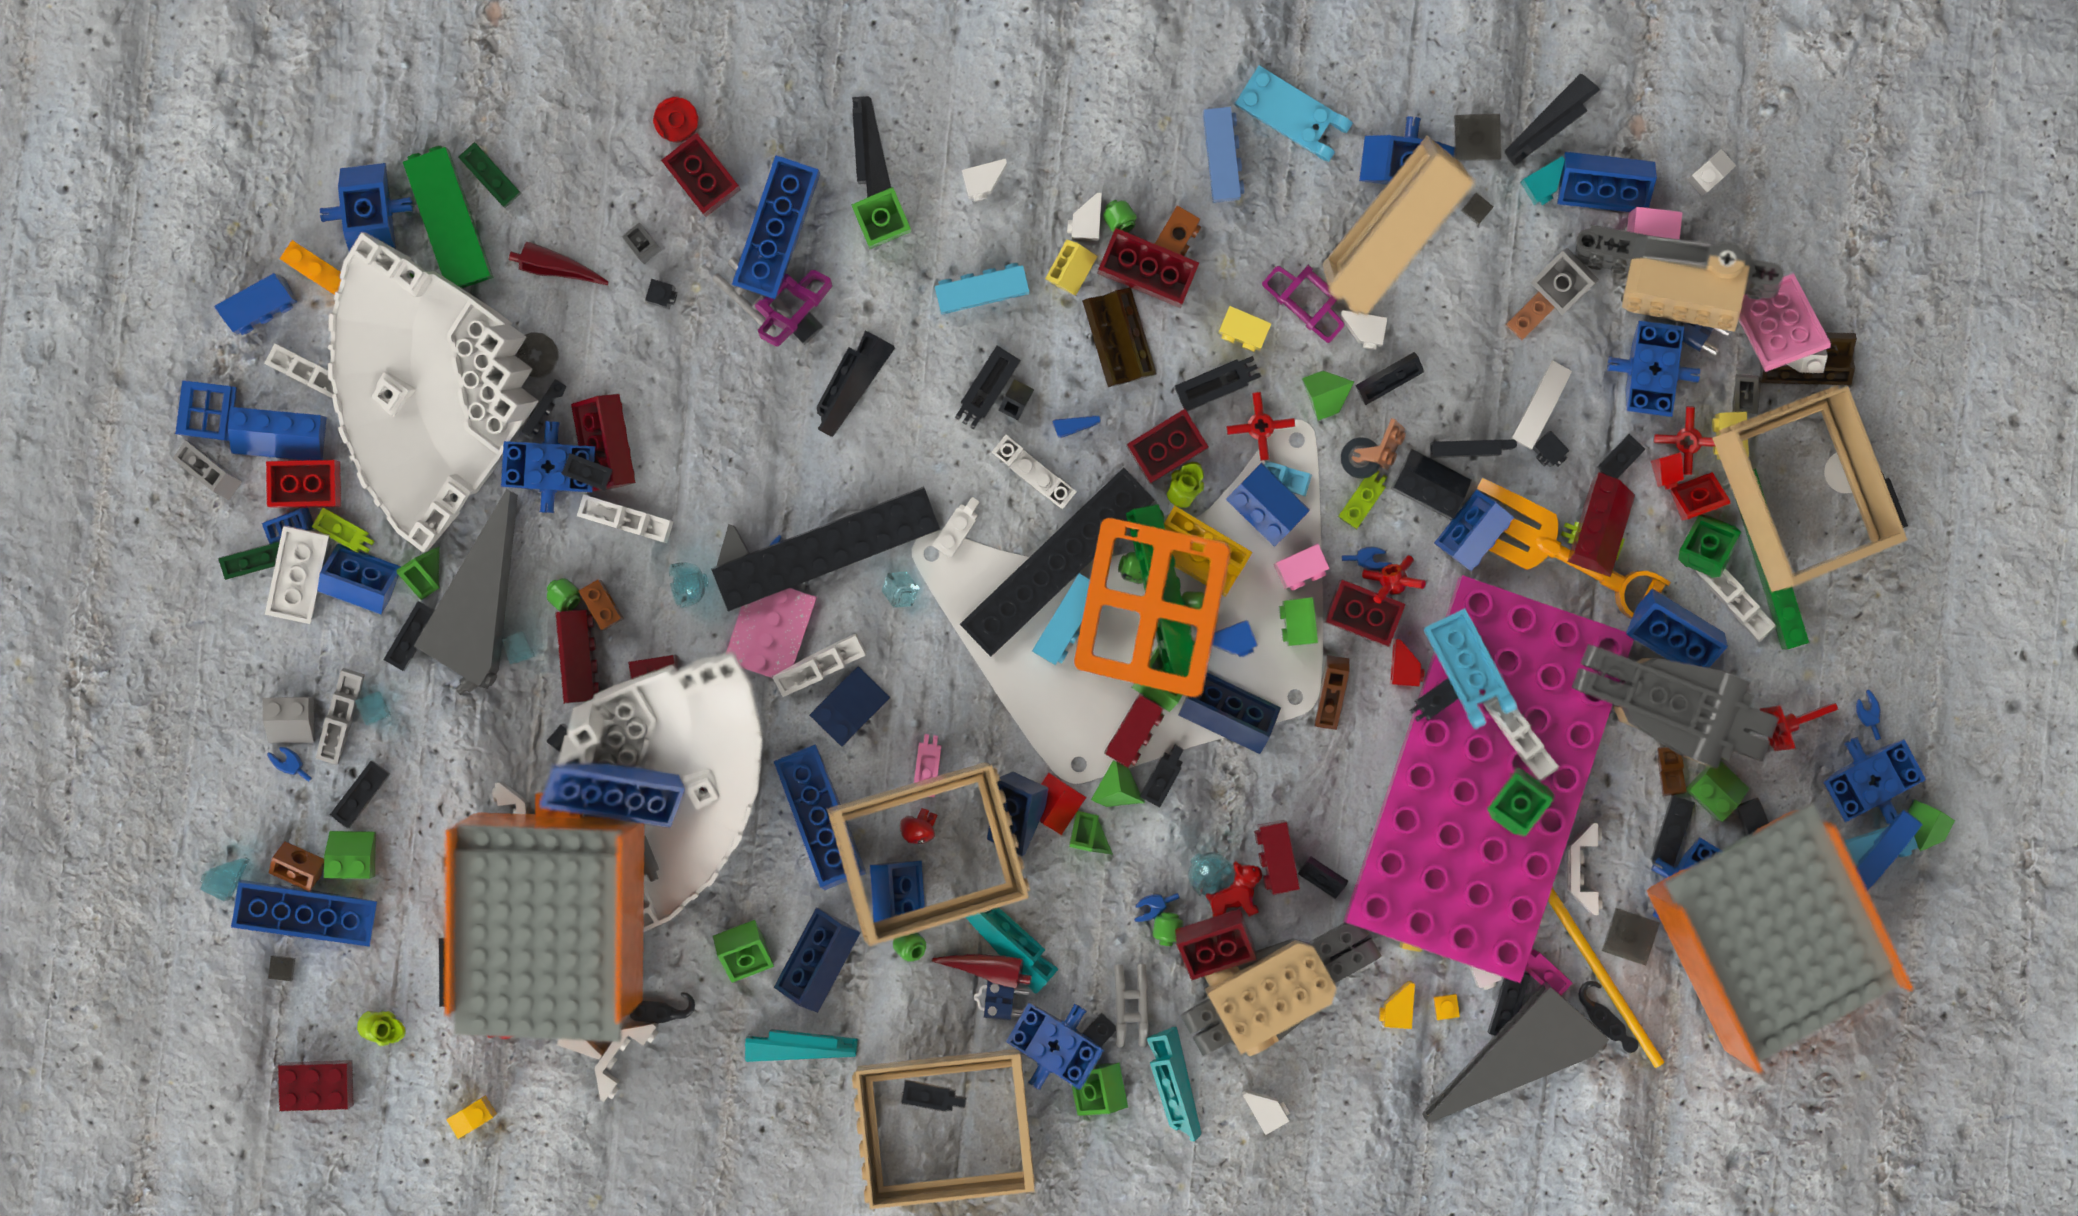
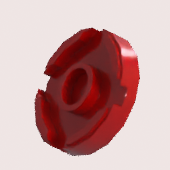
[653,96,699,143]

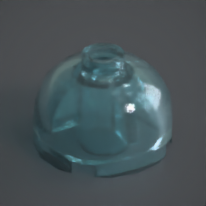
[669,562,708,608]
[1188,852,1233,896]

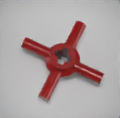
[1226,392,1295,461]
[1654,406,1716,475]
[1362,555,1426,604]

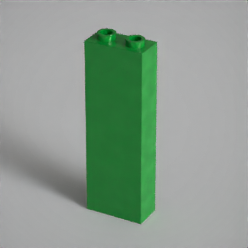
[403,145,494,289]

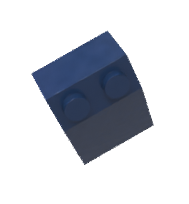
[809,666,891,747]
[987,772,1049,856]

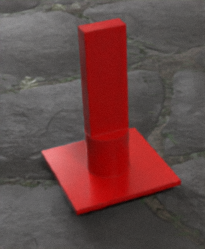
[1759,703,1839,751]

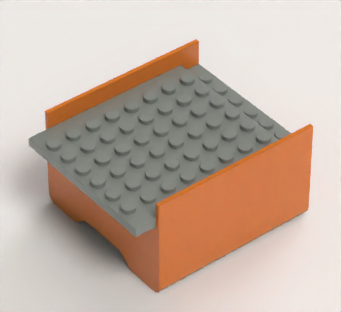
[445,792,644,1042]
[1646,803,1913,1073]

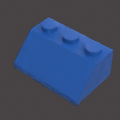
[214,273,298,335]
[1226,462,1310,547]
[1434,490,1514,571]
[317,544,402,614]
[1212,620,1258,657]
[870,860,925,922]

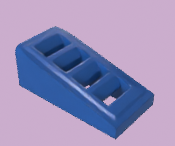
[1052,416,1101,439]
[262,507,314,544]

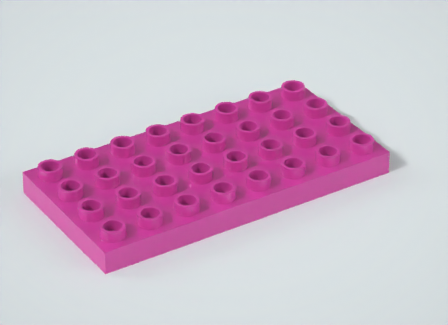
[1343,575,1634,983]

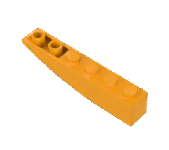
[280,240,341,295]

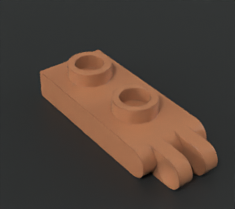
[1506,292,1555,341]

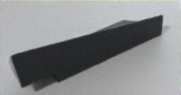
[1504,74,1600,166]
[852,96,891,198]
[816,330,895,437]

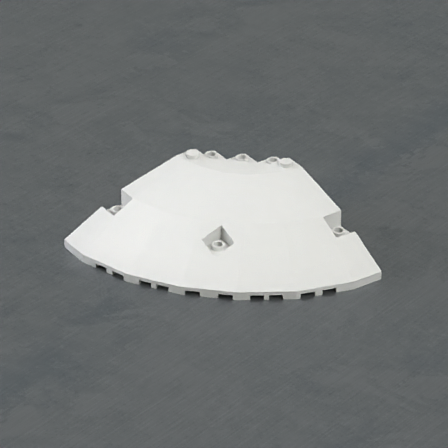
[328,232,538,553]
[556,652,762,932]

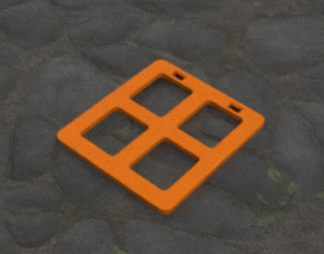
[1074,518,1231,697]

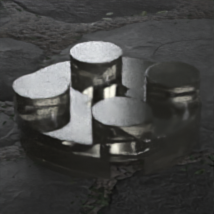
[515,332,559,378]

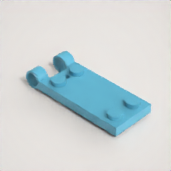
[1235,65,1353,162]
[1424,609,1517,729]

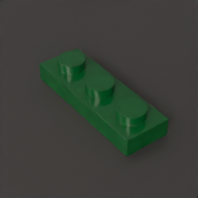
[458,142,521,208]
[218,541,280,580]

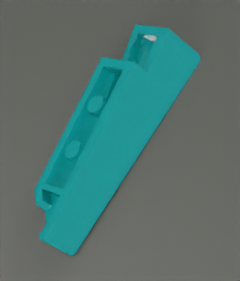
[965,907,1059,994]
[1147,1027,1202,1142]
[745,1029,858,1062]

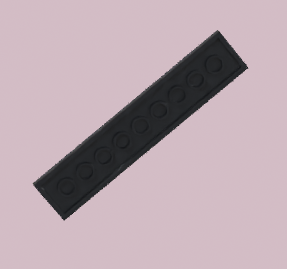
[960,467,1155,657]
[711,486,940,612]

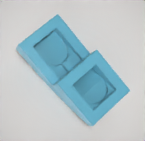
[1264,461,1312,497]

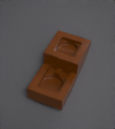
[1657,747,1687,796]

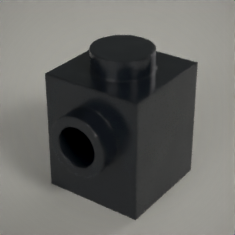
[645,279,678,310]
[1532,431,1570,467]

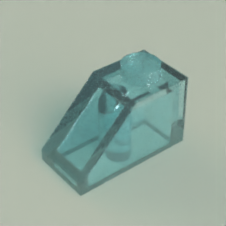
[200,857,250,901]

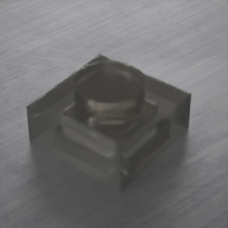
[1461,192,1493,225]
[268,955,296,981]

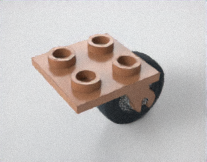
[1341,418,1406,479]

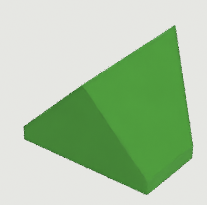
[1302,371,1354,421]
[396,546,440,600]
[1091,760,1145,807]
[1907,799,1955,852]
[1069,811,1113,855]

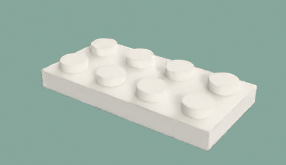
[265,525,330,624]

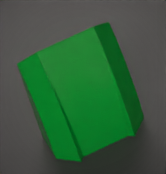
[1678,515,1741,578]
[1487,768,1555,836]

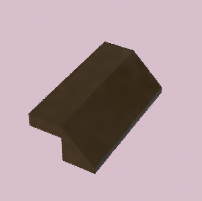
[1082,288,1157,387]
[1760,332,1857,385]

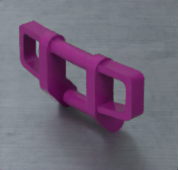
[1262,264,1345,343]
[755,270,833,347]

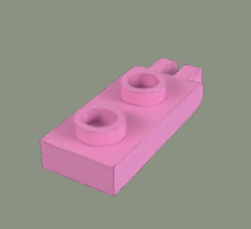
[914,734,942,797]

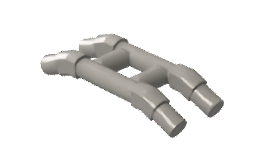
[712,257,792,334]
[1114,964,1149,1047]

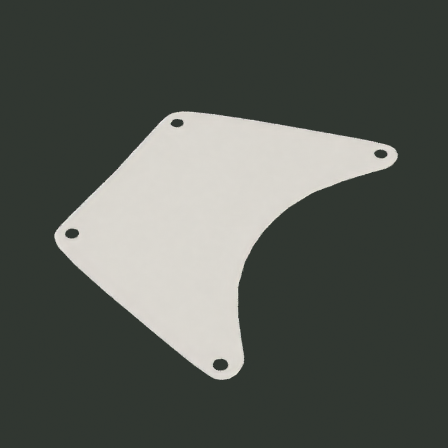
[912,419,1323,784]

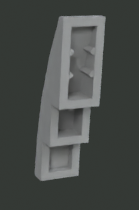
[316,668,365,765]

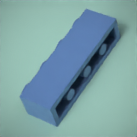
[1203,107,1244,203]

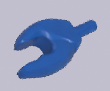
[1342,547,1392,570]
[1856,689,1881,740]
[267,747,312,782]
[1134,893,1180,922]

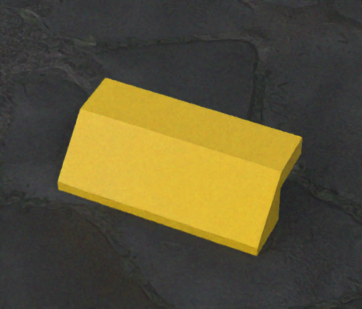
[1164,505,1253,597]

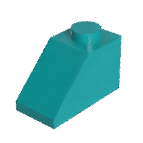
[1520,156,1565,205]

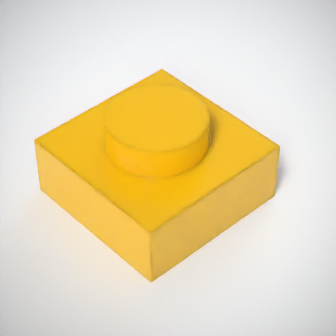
[1433,994,1460,1020]

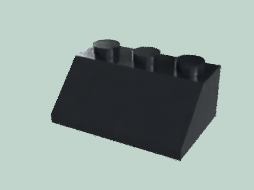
[1391,449,1472,520]

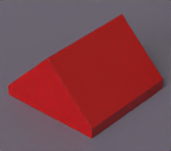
[1670,472,1731,521]
[1040,772,1086,835]

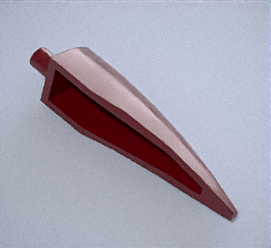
[508,241,609,285]
[932,954,1032,988]

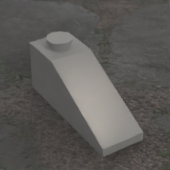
[172,440,242,500]

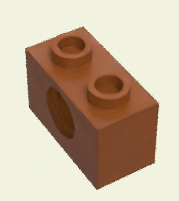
[1154,205,1201,256]
[579,579,624,630]
[269,841,324,892]

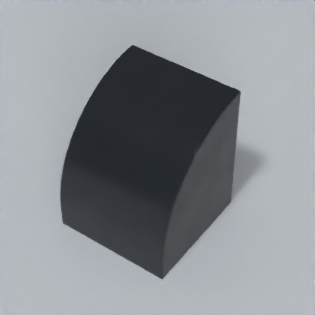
[793,311,824,345]
[998,379,1034,421]
[546,723,568,752]

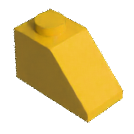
[1379,981,1415,1029]
[446,1095,497,1139]

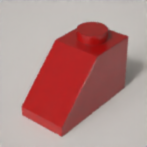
[1651,452,1684,490]
[1390,639,1425,687]

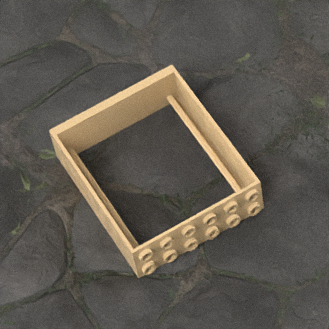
[1322,136,1475,315]
[1713,385,1907,592]
[827,762,1030,946]
[852,1049,1035,1209]

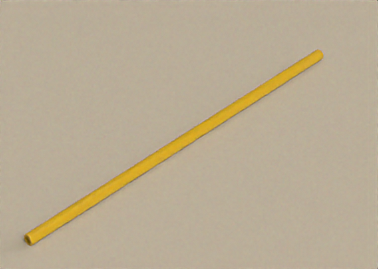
[1548,887,1664,1068]

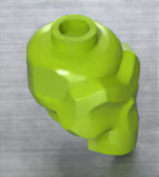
[1166,462,1204,508]
[357,1011,406,1046]

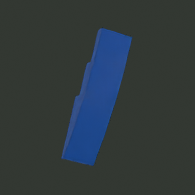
[1855,809,1922,891]

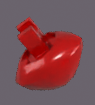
[900,808,938,844]

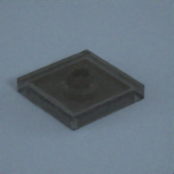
[1454,114,1501,161]
[1601,908,1660,966]

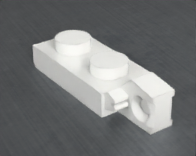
[932,497,980,558]

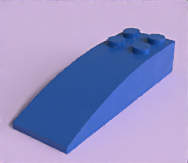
[732,155,821,299]
[773,744,867,890]
[540,764,685,828]
[231,880,377,947]

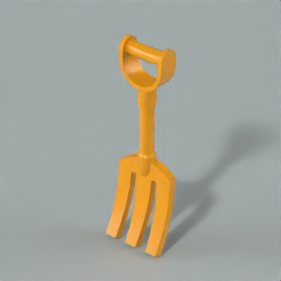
[1477,478,1671,620]

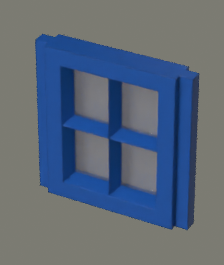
[175,380,237,441]

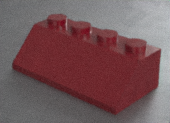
[1097,228,1199,308]
[571,394,636,493]
[1567,472,1635,577]
[555,610,600,703]

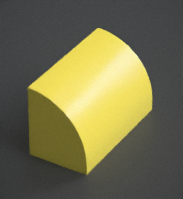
[1045,239,1098,296]

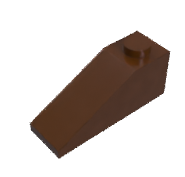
[1314,655,1350,730]

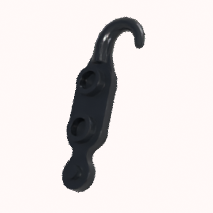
[1578,981,1638,1053]
[629,992,695,1023]

